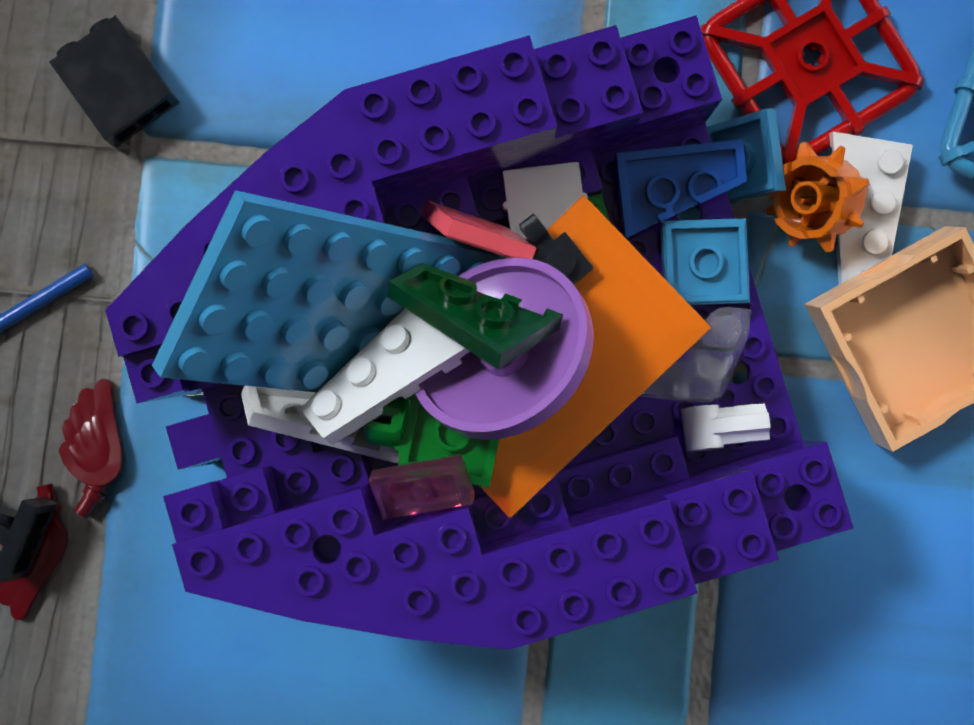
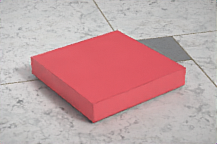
[421,200,536,259]

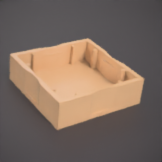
[804,226,974,452]

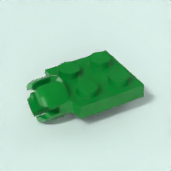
[363,393,499,488]

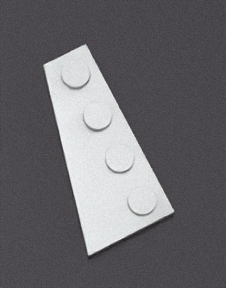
[300,308,470,445]

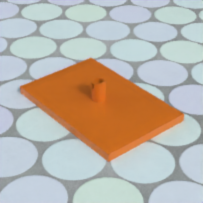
[480,195,712,518]

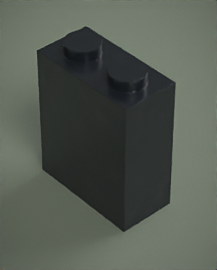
[49,15,180,148]

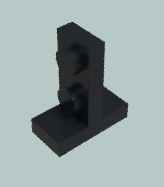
[0,497,58,583]

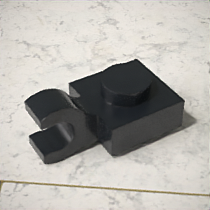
[519,213,594,285]

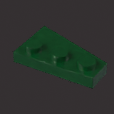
[388,263,563,370]

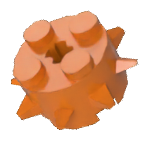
[765,142,870,253]

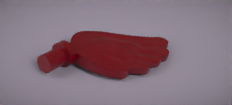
[59,379,124,518]
[0,483,69,620]

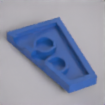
[614,139,747,238]

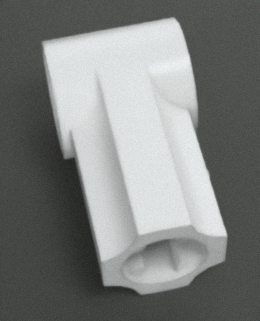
[680,403,771,452]

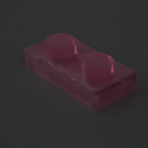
[368,454,475,519]

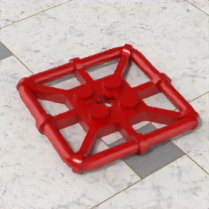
[700,0,925,165]

